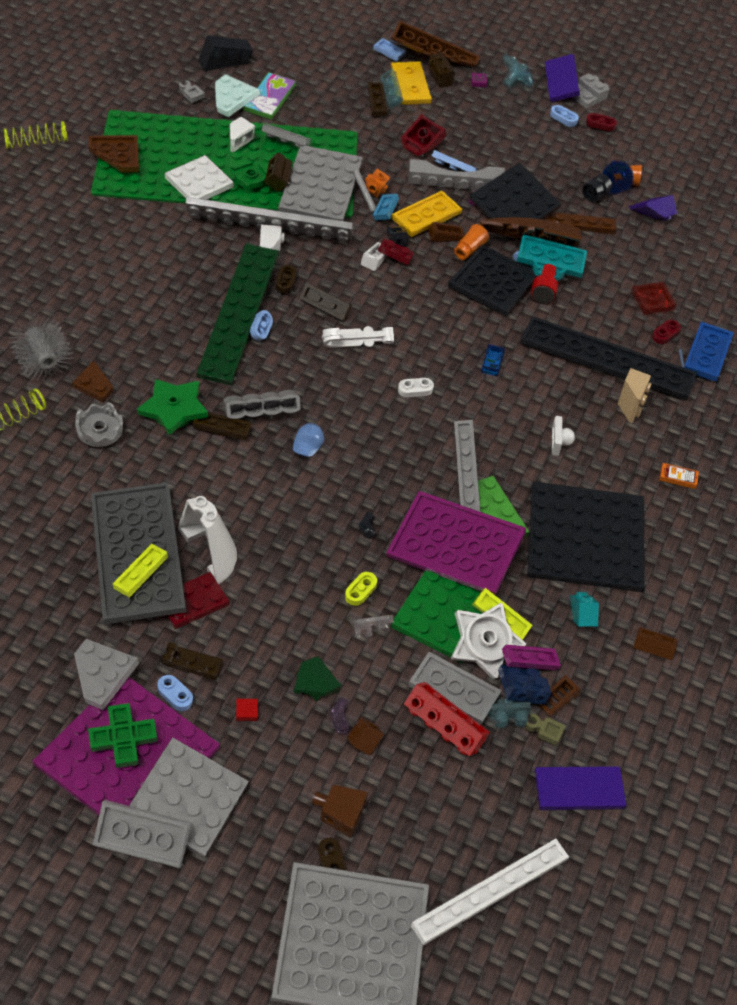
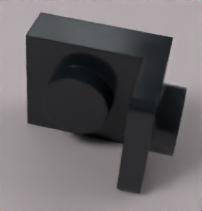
[387,226,407,248]

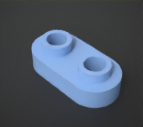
[550,105,579,127]
[250,310,273,341]
[157,675,193,711]

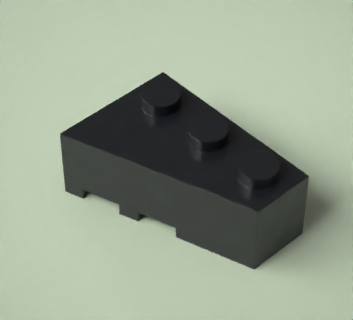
[198,35,253,72]

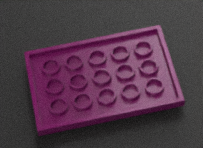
[386,491,526,595]

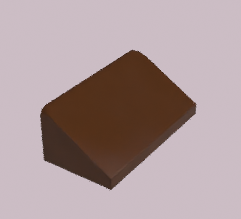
[634,627,677,660]

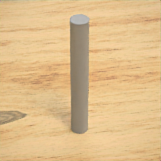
[353,169,376,213]

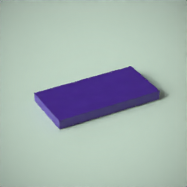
[545,54,580,102]
[535,766,626,810]

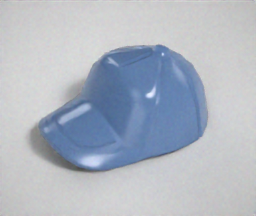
[293,423,325,457]

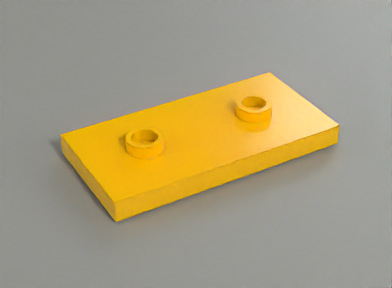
[391,62,432,105]
[391,191,462,237]

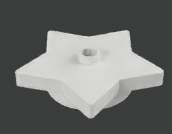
[451,603,526,680]

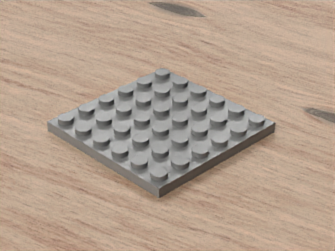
[271,862,429,1005]

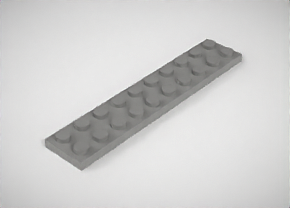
[186,197,353,242]

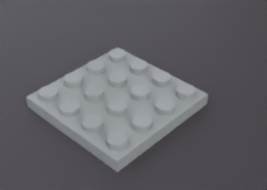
[129,737,249,858]

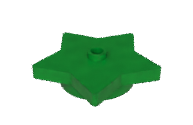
[137,379,208,434]

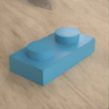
[373,194,399,220]

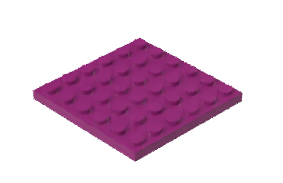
[33,677,220,816]

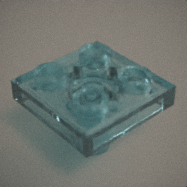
[502,54,534,87]

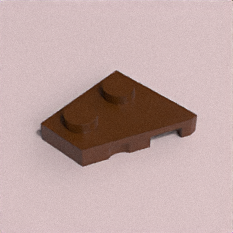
[72,361,113,403]

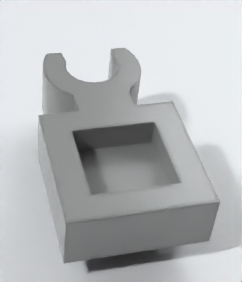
[179,80,204,103]

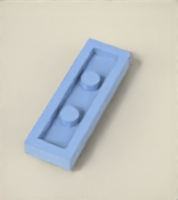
[432,150,478,172]

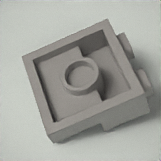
[572,73,610,108]

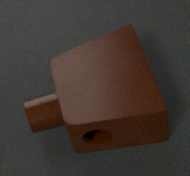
[312,785,368,838]

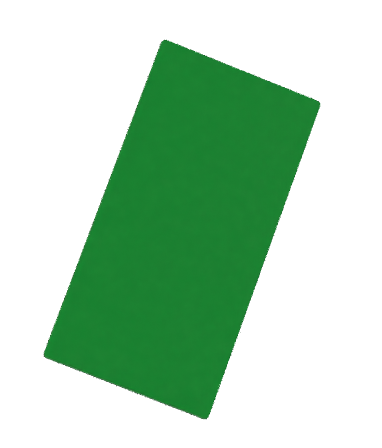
[91,110,358,218]

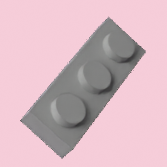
[262,124,311,147]

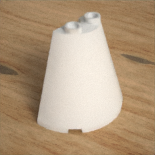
[178,496,237,584]

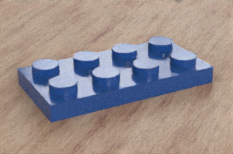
[684,321,734,382]

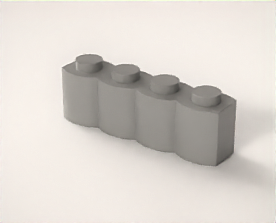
[223,390,300,419]

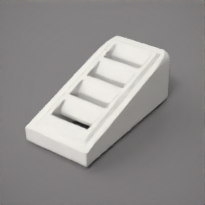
[361,242,387,271]

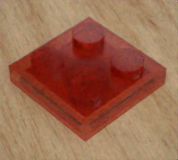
[631,282,676,314]

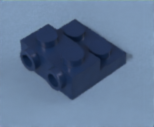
[498,665,551,705]

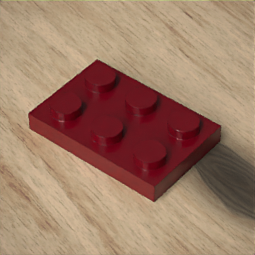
[166,572,229,629]

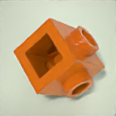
[364,169,390,198]

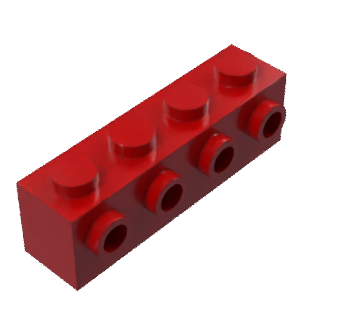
[404,682,490,756]

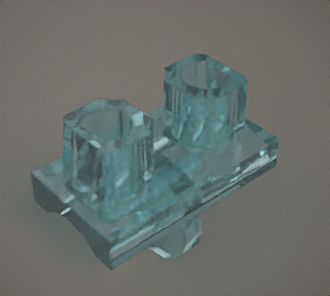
[489,695,531,728]

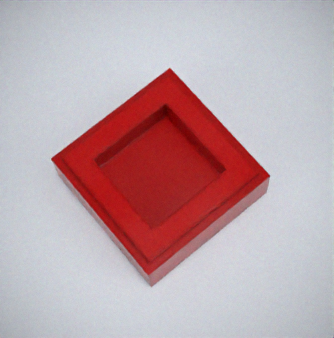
[236,699,258,721]

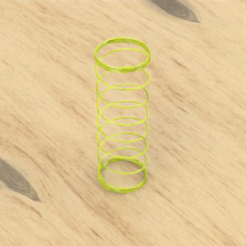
[4,121,67,149]
[0,388,46,430]

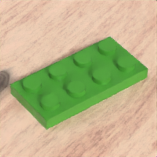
[478,476,529,538]

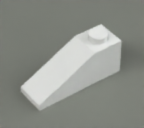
[260,225,284,250]

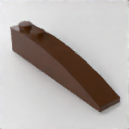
[391,20,480,67]
[479,217,582,248]

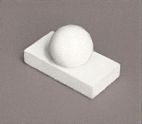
[552,416,575,456]

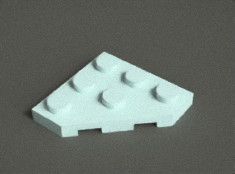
[215,74,260,117]

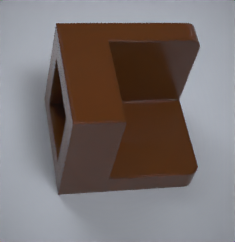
[347,717,384,755]

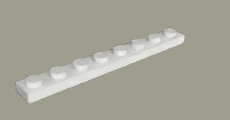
[410,839,569,945]

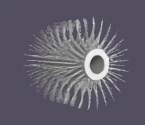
[9,314,72,381]

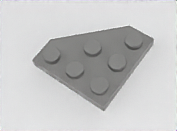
[74,639,139,710]

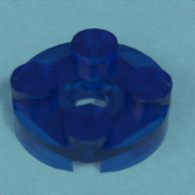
[602,160,634,193]

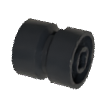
[582,174,612,202]

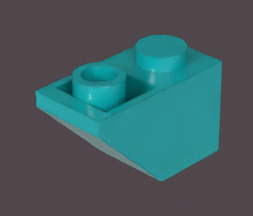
[570,592,599,626]

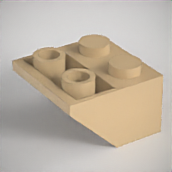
[618,368,652,423]

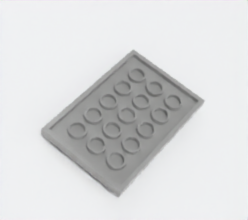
[278,145,363,221]

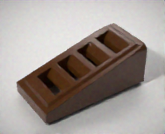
[428,222,465,242]
[537,675,580,717]

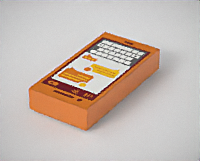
[659,463,699,489]

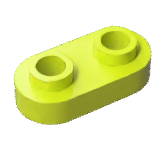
[345,572,377,606]

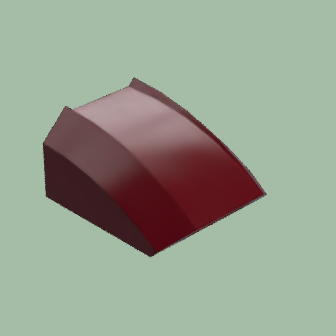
[401,114,447,156]

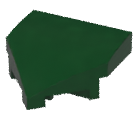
[293,656,342,701]

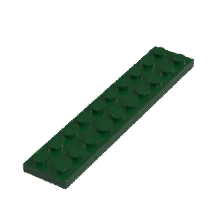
[197,243,279,386]

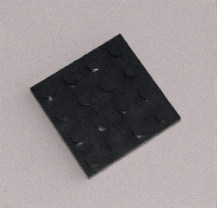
[470,162,561,241]
[448,245,537,316]

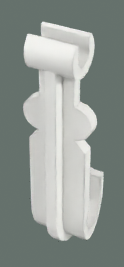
[322,326,394,348]

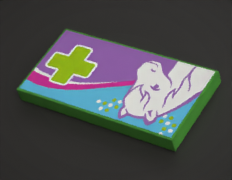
[243,72,296,120]

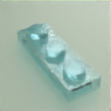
[380,68,403,108]

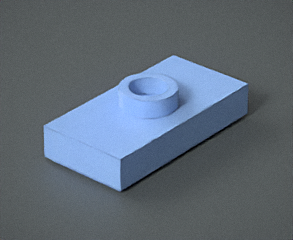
[374,38,406,61]

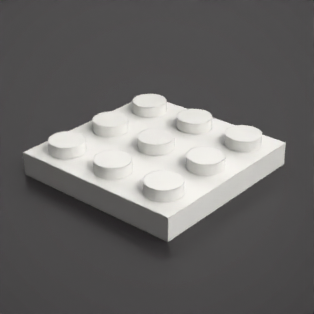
[165,156,234,200]

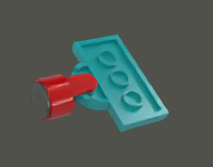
[517,234,587,303]

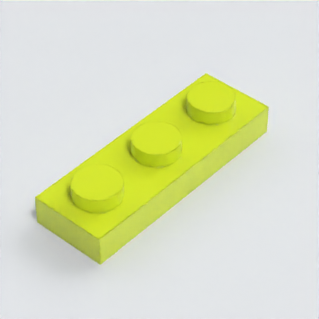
[113,544,168,598]
[472,588,533,640]

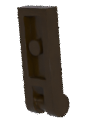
[161,642,223,680]

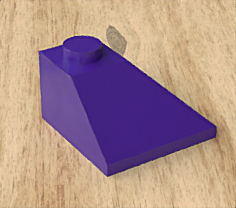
[629,195,677,221]

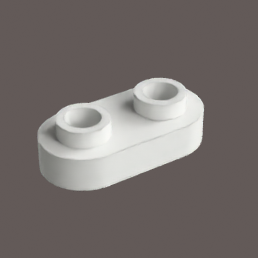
[398,378,434,397]

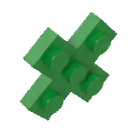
[88,703,157,768]

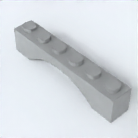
[408,159,505,190]

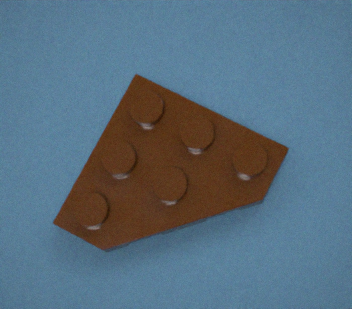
[89,135,139,173]

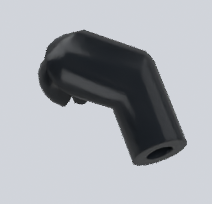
[359,512,375,538]

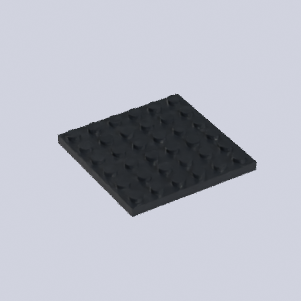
[527,481,645,592]

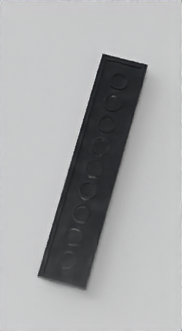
[520,316,697,400]

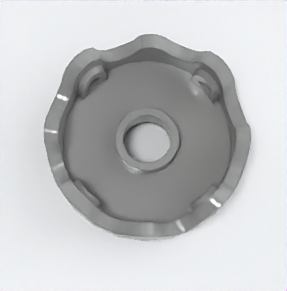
[75,402,123,447]

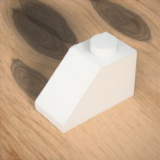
[230,117,255,152]

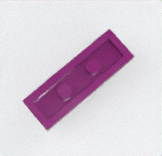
[502,644,561,670]

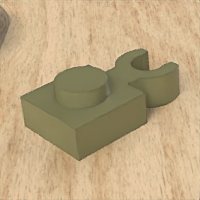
[525,714,566,746]

